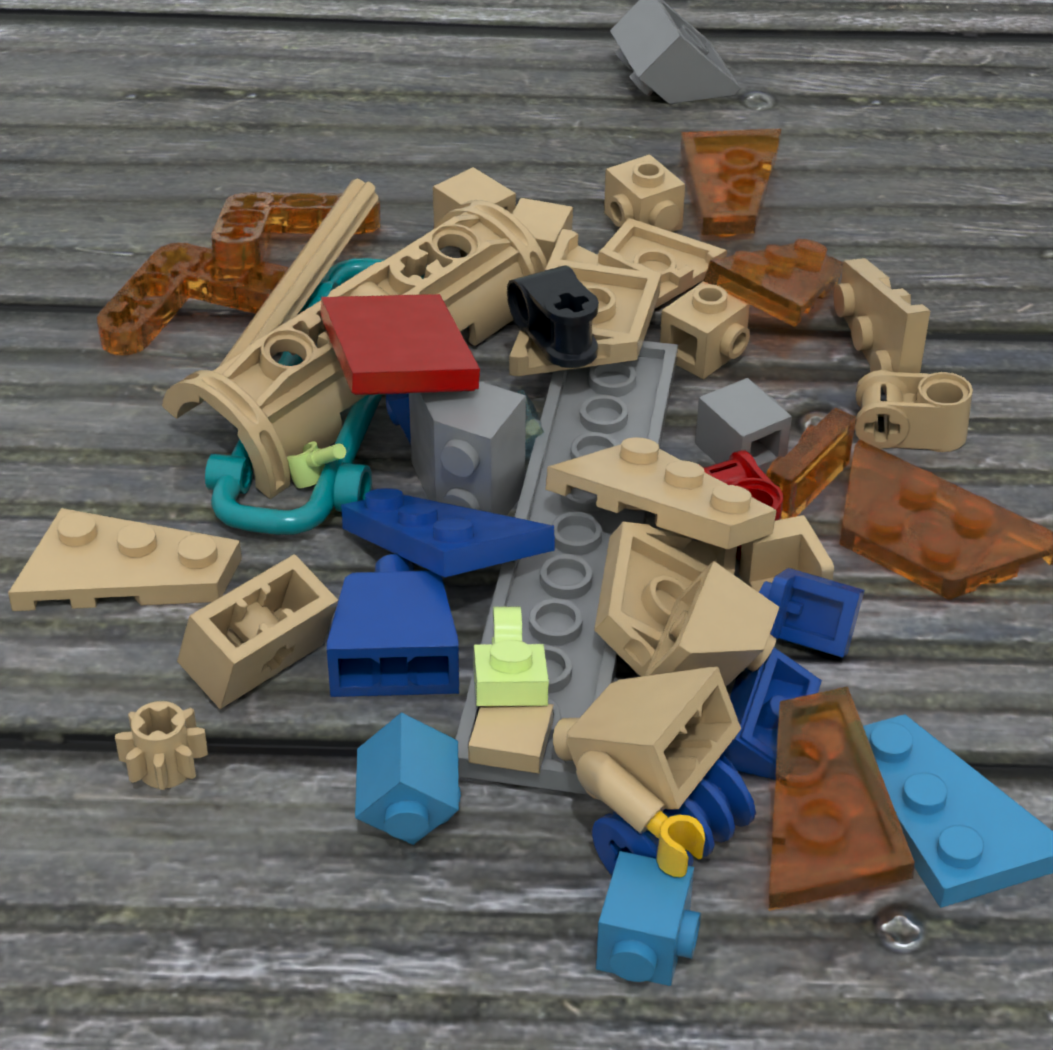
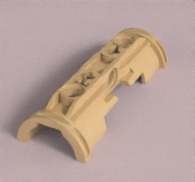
[162,200,548,499]

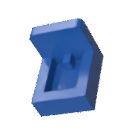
[759,568,865,657]

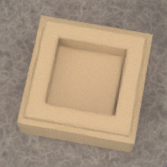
[468,704,554,774]

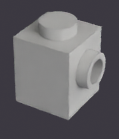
[695,378,792,472]

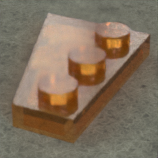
[680,128,782,237]
[704,239,843,327]
[769,686,915,911]

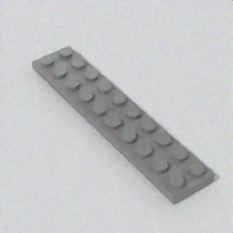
[455,341,678,795]

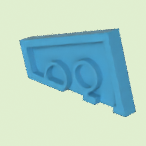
[840,714,1053,908]

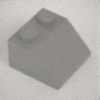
[610,0,741,104]
[409,381,526,516]

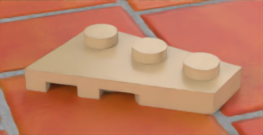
[597,218,727,308]
[833,258,930,394]
[545,437,776,550]
[8,508,242,611]

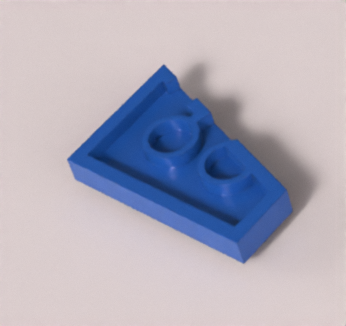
[341,488,555,578]

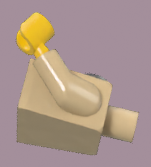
[553,667,741,877]

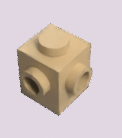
[604,154,685,232]
[660,280,750,380]

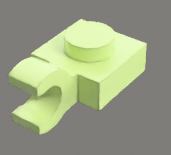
[473,606,549,706]

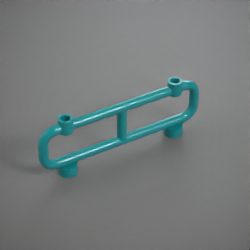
[205,258,424,535]

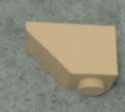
[644,561,780,686]

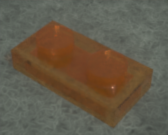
[766,408,856,519]

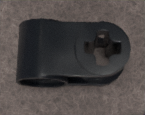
[507,265,599,368]

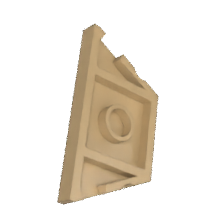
[509,229,661,376]
[594,521,737,677]

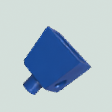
[327,554,459,697]

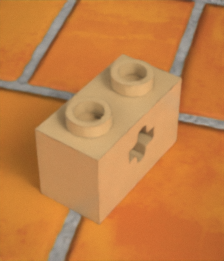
[177,554,339,709]

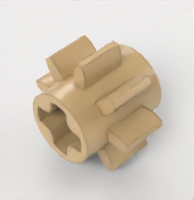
[115,701,208,790]

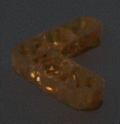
[211,192,381,269]
[97,242,289,356]

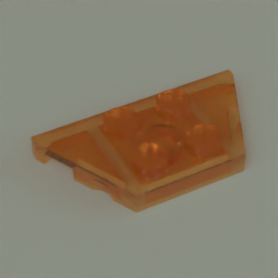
[839,440,1053,600]

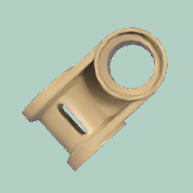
[855,370,973,452]

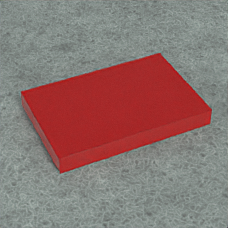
[321,294,480,395]

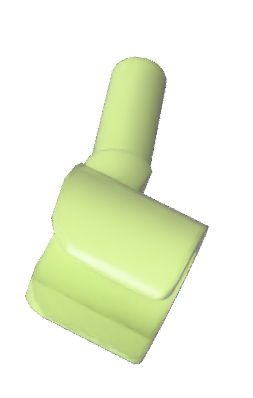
[287,441,346,488]

